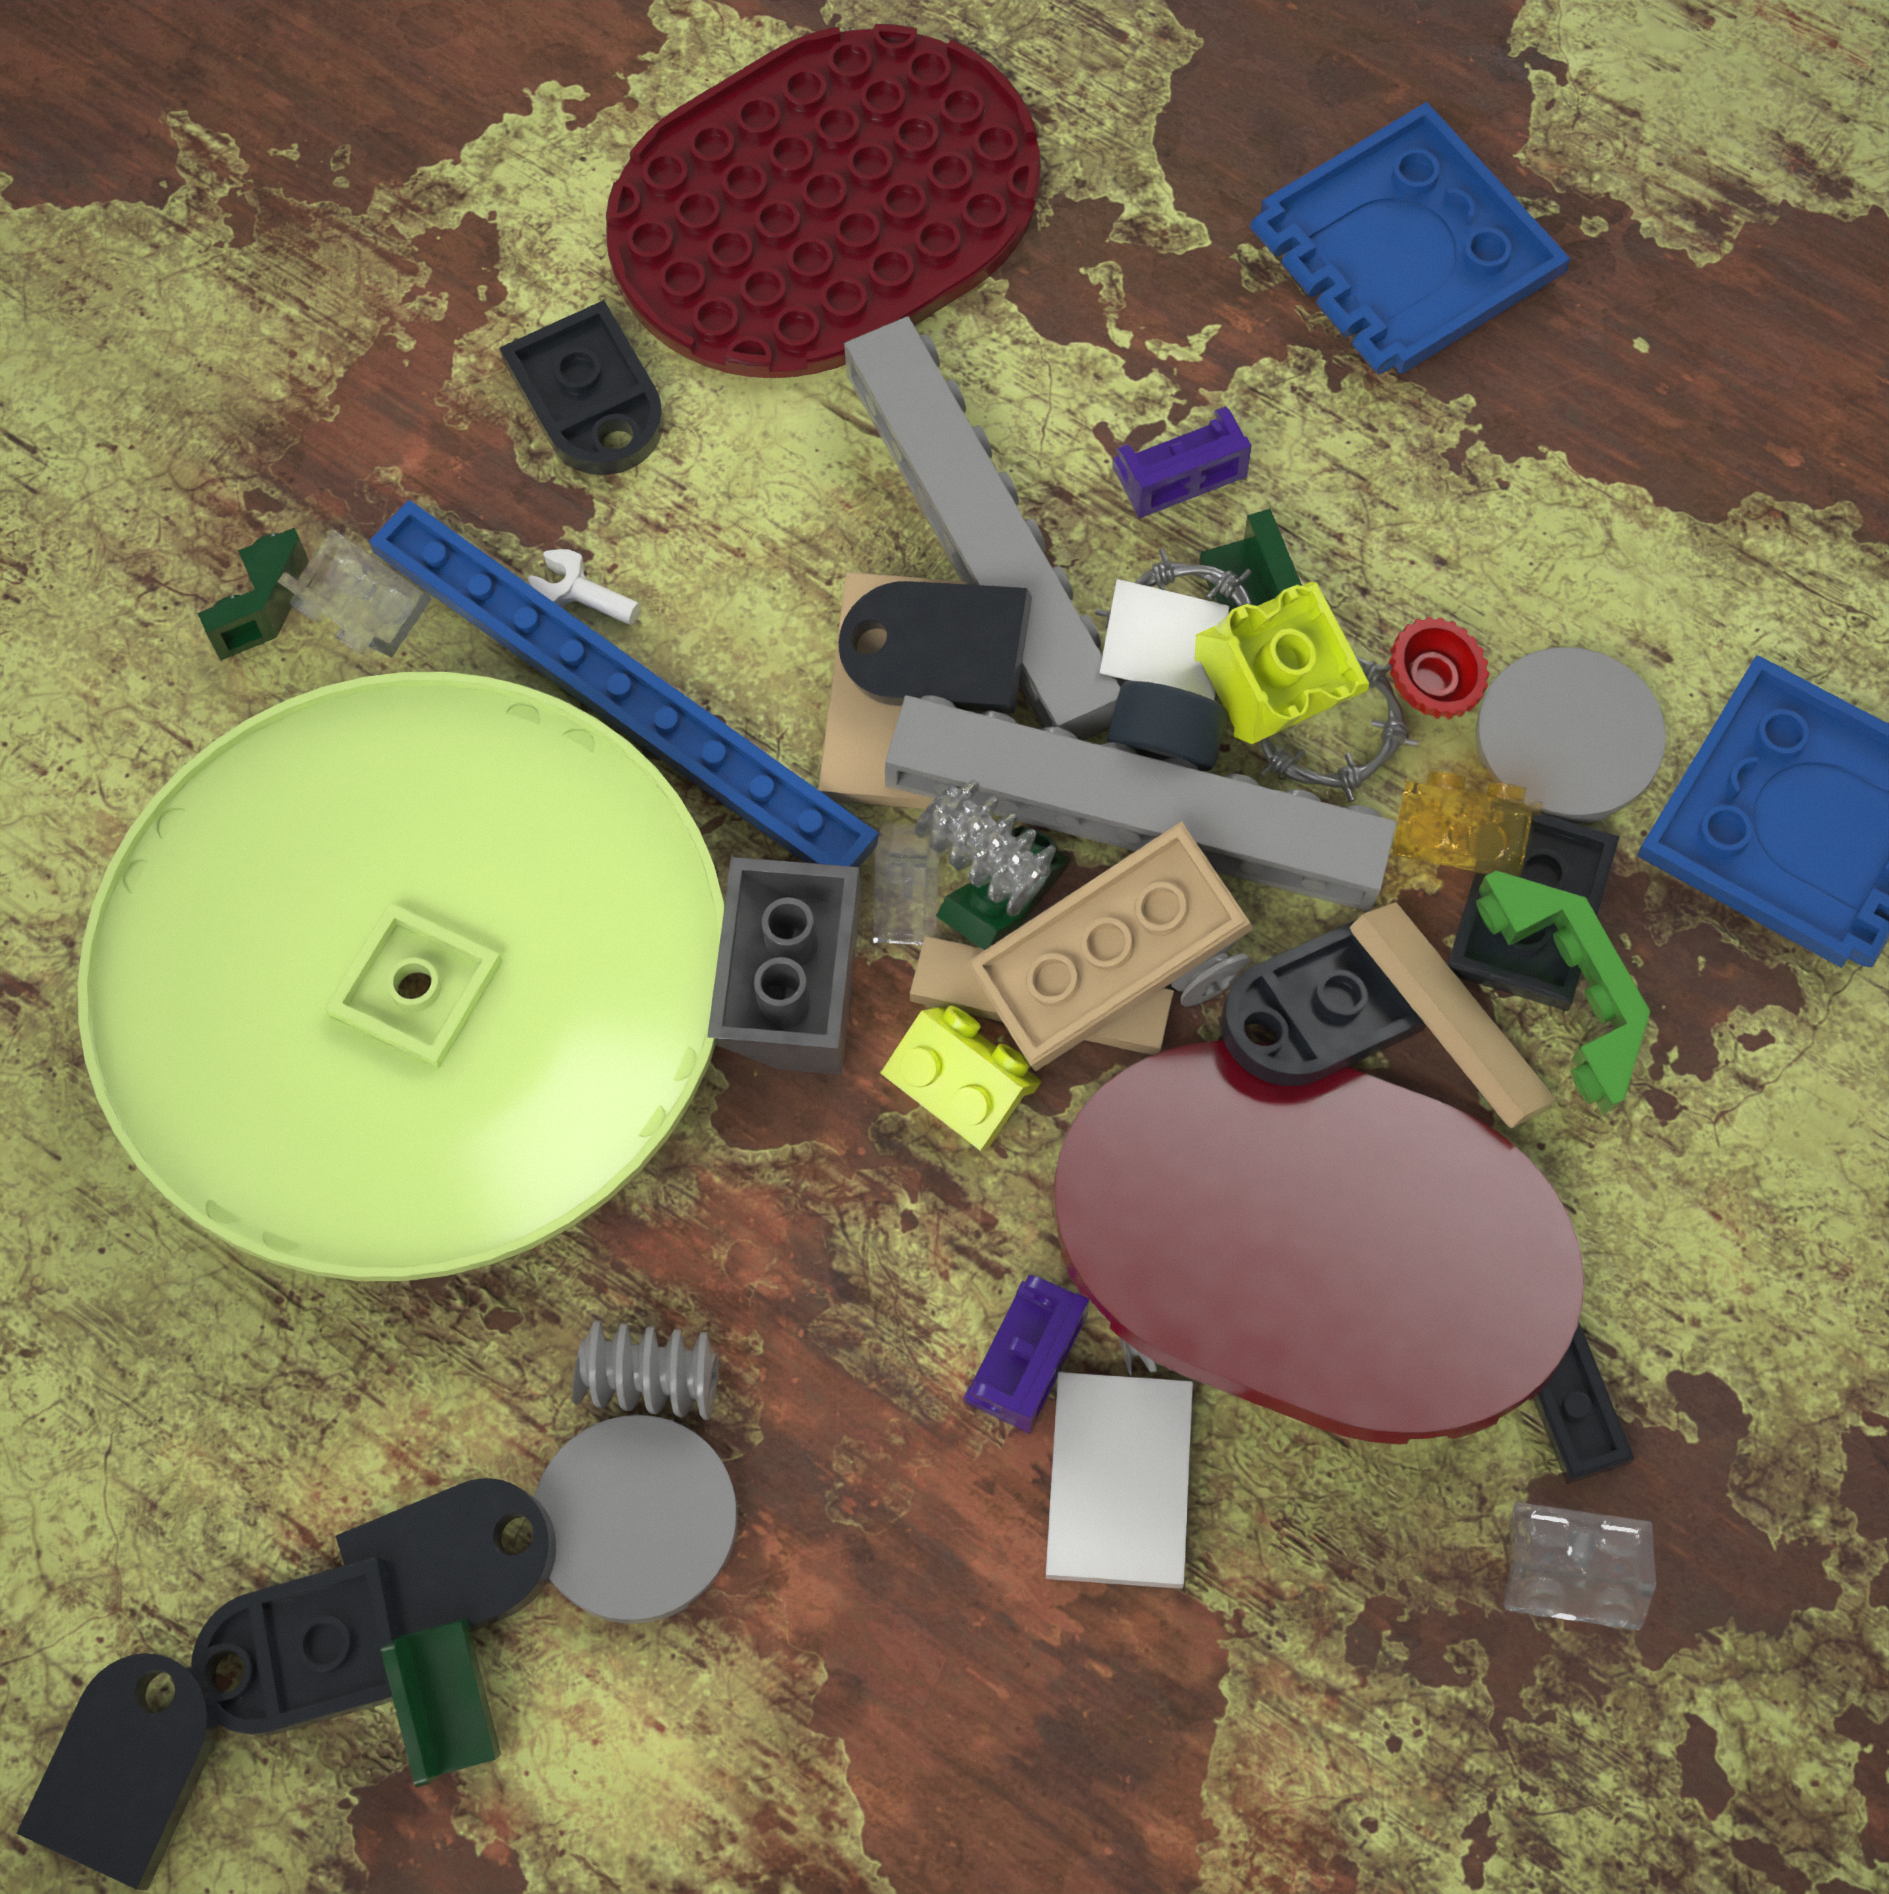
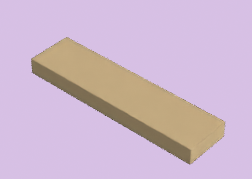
[1349,902,1557,1128]
[910,936,1174,1055]

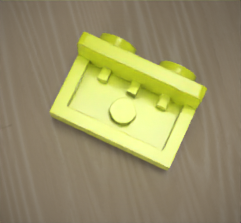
[880,1006,1041,1151]

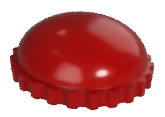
[1388,616,1490,719]

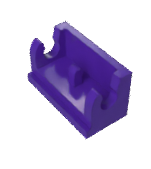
[1112,406,1252,519]
[964,1275,1089,1434]

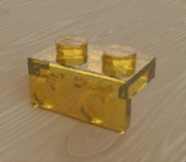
[1392,770,1543,878]

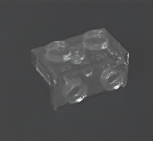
[278,528,432,658]
[1504,1502,1656,1630]

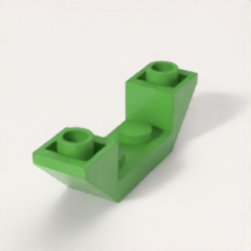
[1476,871,1650,1115]

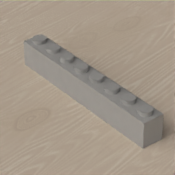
[844,316,1126,741]
[885,695,1397,912]

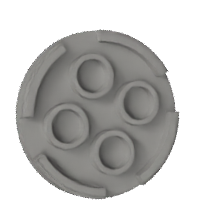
[1475,647,1666,824]
[532,1415,738,1624]

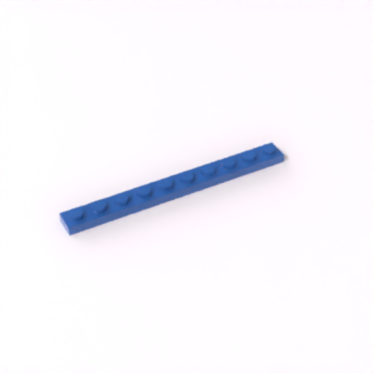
[369,500,880,867]

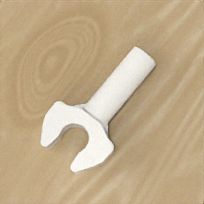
[528,549,641,625]

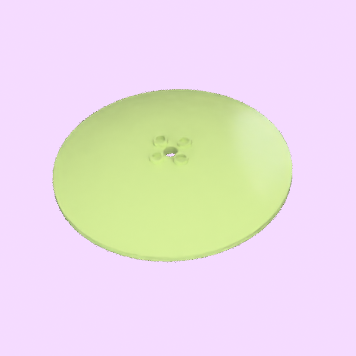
[77,672,724,1281]

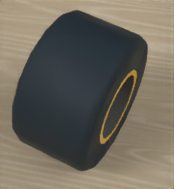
[1107,681,1228,771]

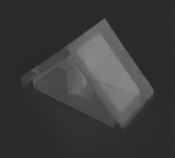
[873,822,944,945]

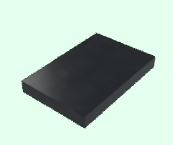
[1447,800,1620,1011]

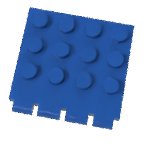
[1250,102,1571,375]
[1637,654,1889,968]

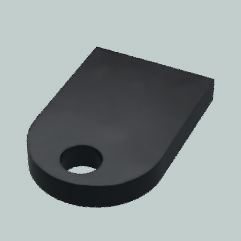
[499,300,664,475]
[838,581,1032,714]
[1220,920,1426,1086]
[336,1478,556,1636]
[191,1557,399,1736]
[16,1653,217,1891]

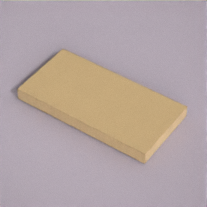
[818,572,967,811]
[966,821,1253,1072]

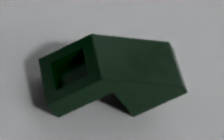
[197,527,312,661]
[936,826,1071,950]

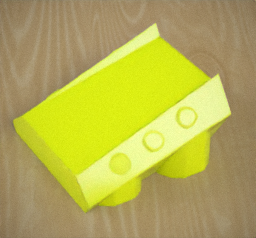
[1195,582,1369,744]

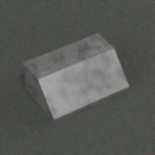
[707,857,862,1075]

